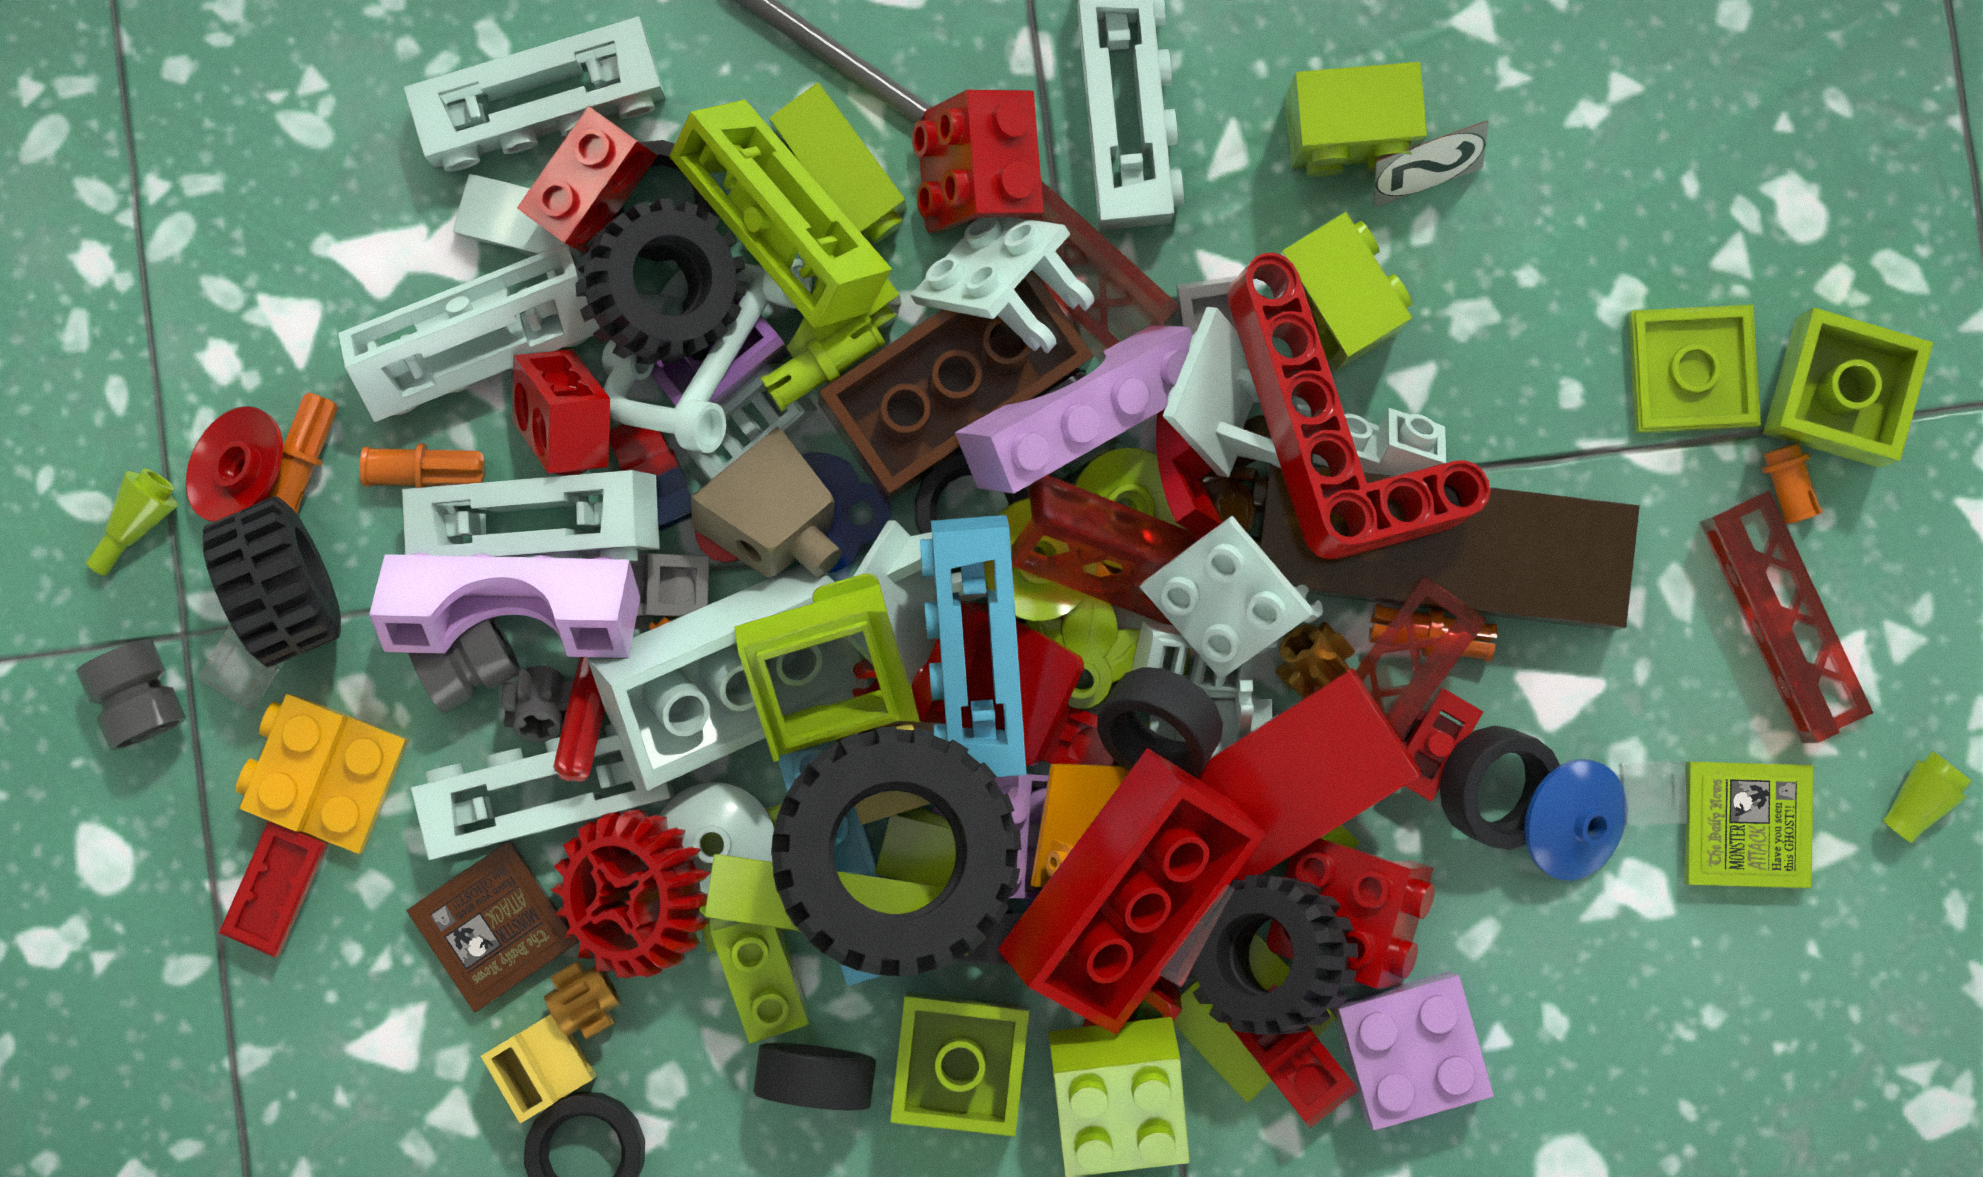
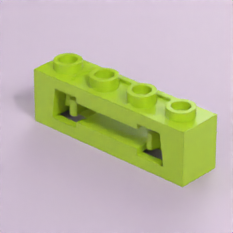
[669,99,892,328]

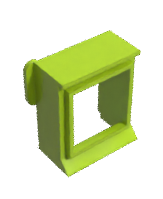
[734,573,920,762]

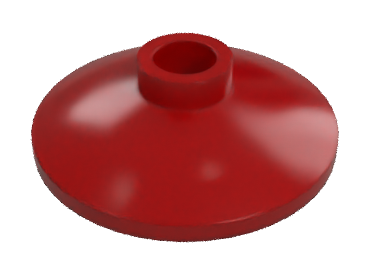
[186,406,283,522]

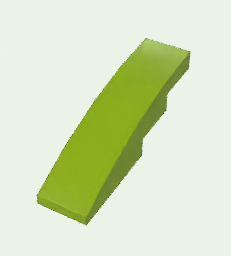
[704,854,968,956]

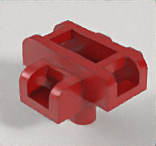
[1388,687,1484,802]

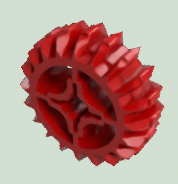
[550,809,711,979]

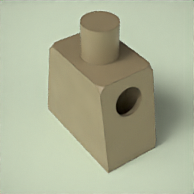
[691,426,842,578]

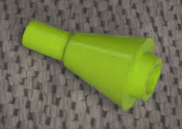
[86,468,178,576]

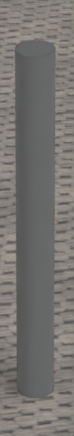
[735,0,932,124]

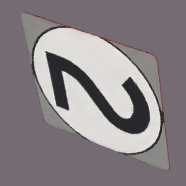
[1374,121,1489,207]

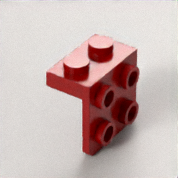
[912,89,1044,233]
[912,600,1084,766]
[1267,838,1435,989]

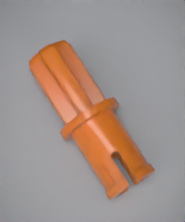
[263,393,338,514]
[360,443,486,488]

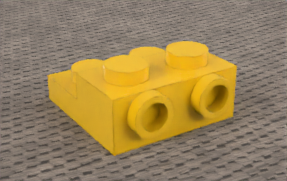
[235,694,409,854]

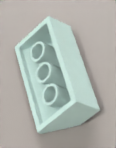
[587,565,869,791]

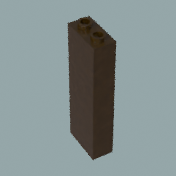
[1250,463,1640,631]

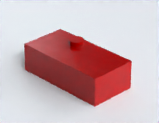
[997,748,1267,1035]

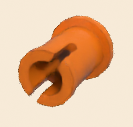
[1761,443,1823,524]

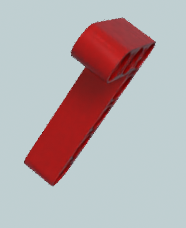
[1227,253,1491,559]

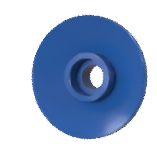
[1524,759,1627,880]

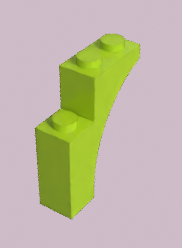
[769,82,907,359]

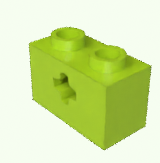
[709,918,809,1044]

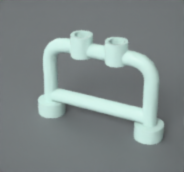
[602,258,812,453]

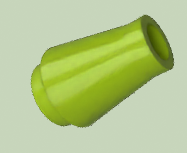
[1882,750,1972,844]

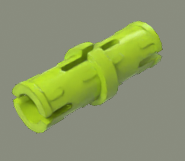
[760,313,886,412]

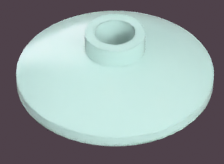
[659,782,774,894]

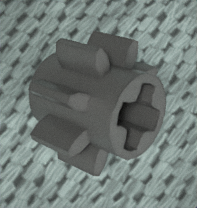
[500,666,573,742]

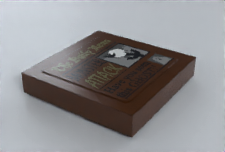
[406,840,579,1013]

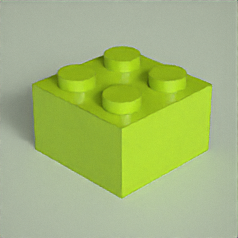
[1285,61,1427,177]
[1280,212,1413,372]
[1763,307,1934,468]
[890,992,1030,1137]
[1048,1017,1190,1177]

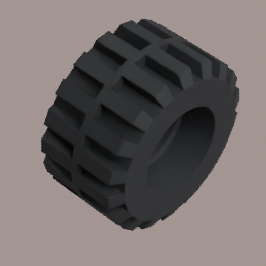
[575,199,747,365]
[203,496,341,668]
[1184,875,1358,1034]

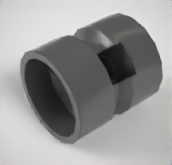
[408,617,521,713]
[76,639,186,750]

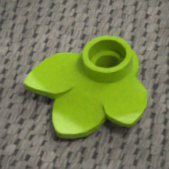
[1026,587,1140,709]

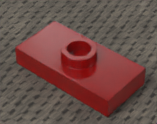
[219,821,329,958]

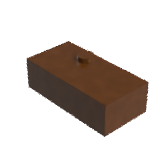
[818,269,1094,504]

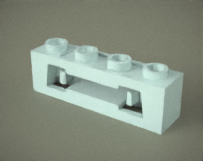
[1076,0,1184,230]
[404,16,666,172]
[338,244,600,422]
[402,470,659,563]
[411,724,676,860]

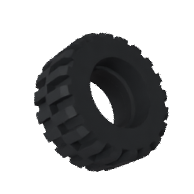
[771,726,1022,976]

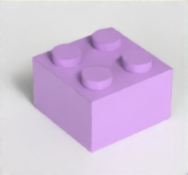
[1332,971,1494,1131]

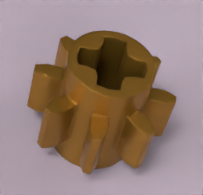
[1275,622,1355,699]
[544,961,621,1040]

